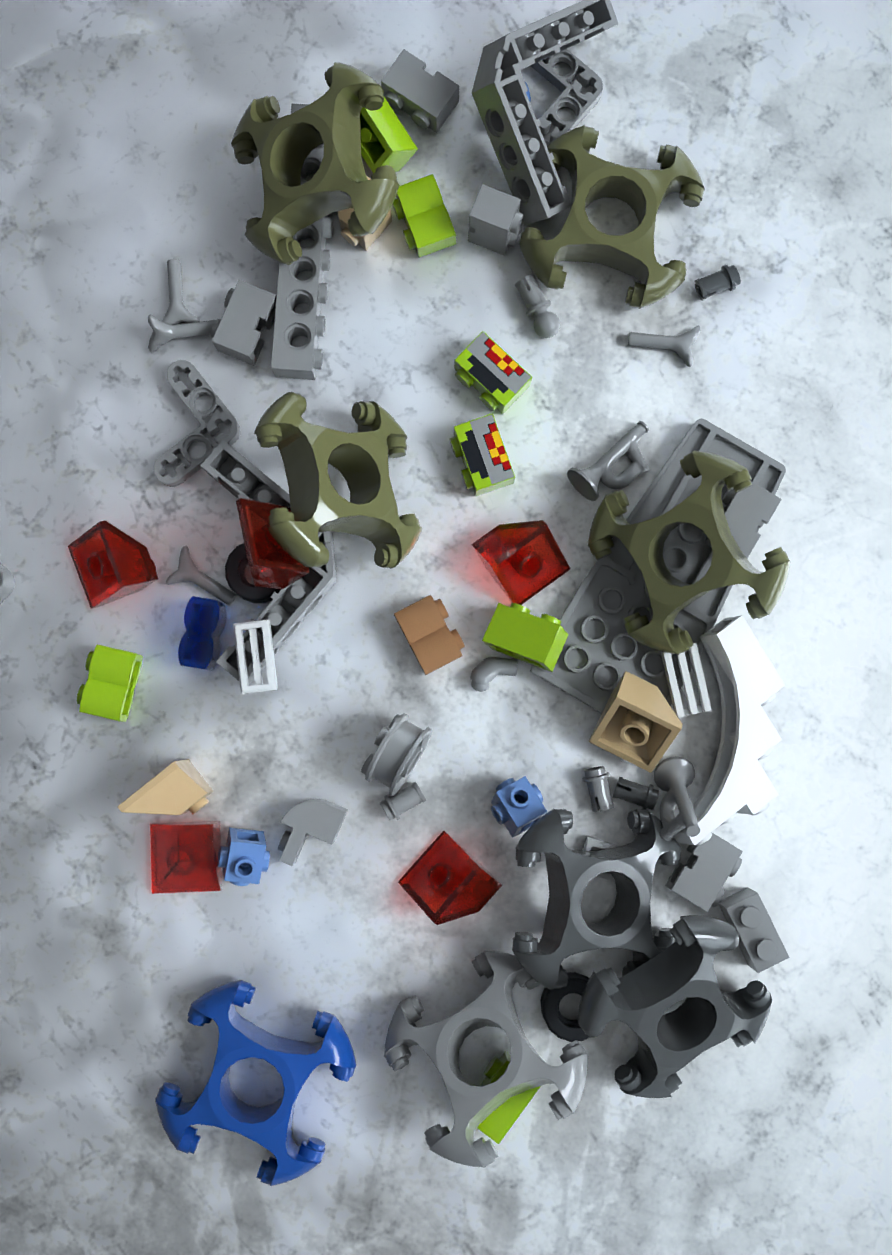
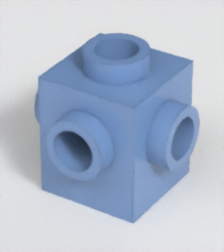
[491,776,547,838]
[217,828,270,886]

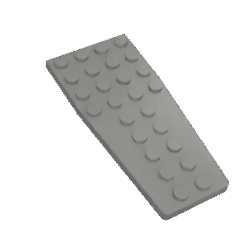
[530,419,786,714]

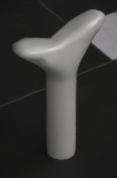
[162,259,200,325]
[148,314,216,353]
[628,325,700,367]
[166,545,237,606]

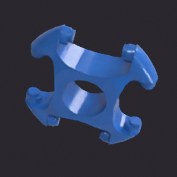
[155,980,357,1186]

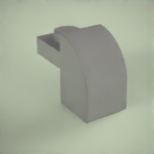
[278,799,348,866]

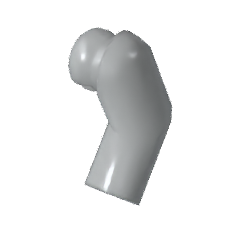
[470,657,518,692]

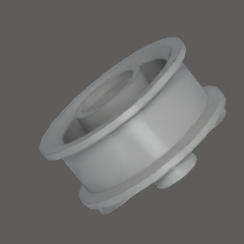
[361,713,432,796]

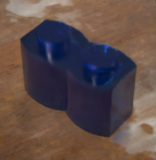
[178,596,227,671]

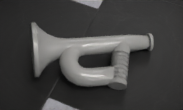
[567,421,650,501]
[654,757,701,841]

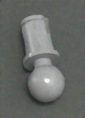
[515,274,560,338]

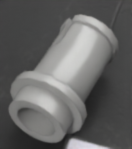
[582,766,614,812]
[380,782,426,821]

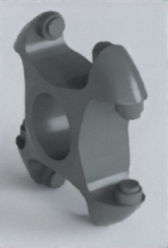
[512,809,682,990]
[578,915,772,1098]

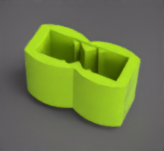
[392,174,456,258]
[77,645,143,722]

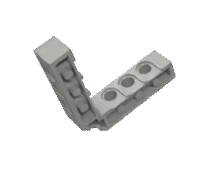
[471,0,618,226]
[200,439,337,685]

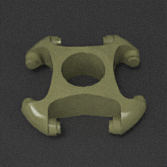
[231,62,400,265]
[519,125,705,309]
[254,392,422,569]
[588,451,791,655]

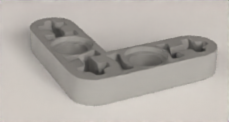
[531,49,603,146]
[154,360,240,487]

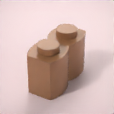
[394,595,465,675]

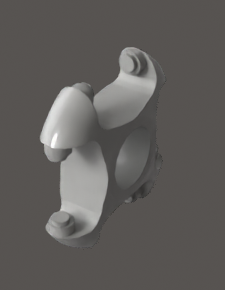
[384,951,588,1168]

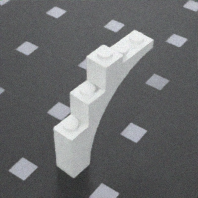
[674,615,785,846]

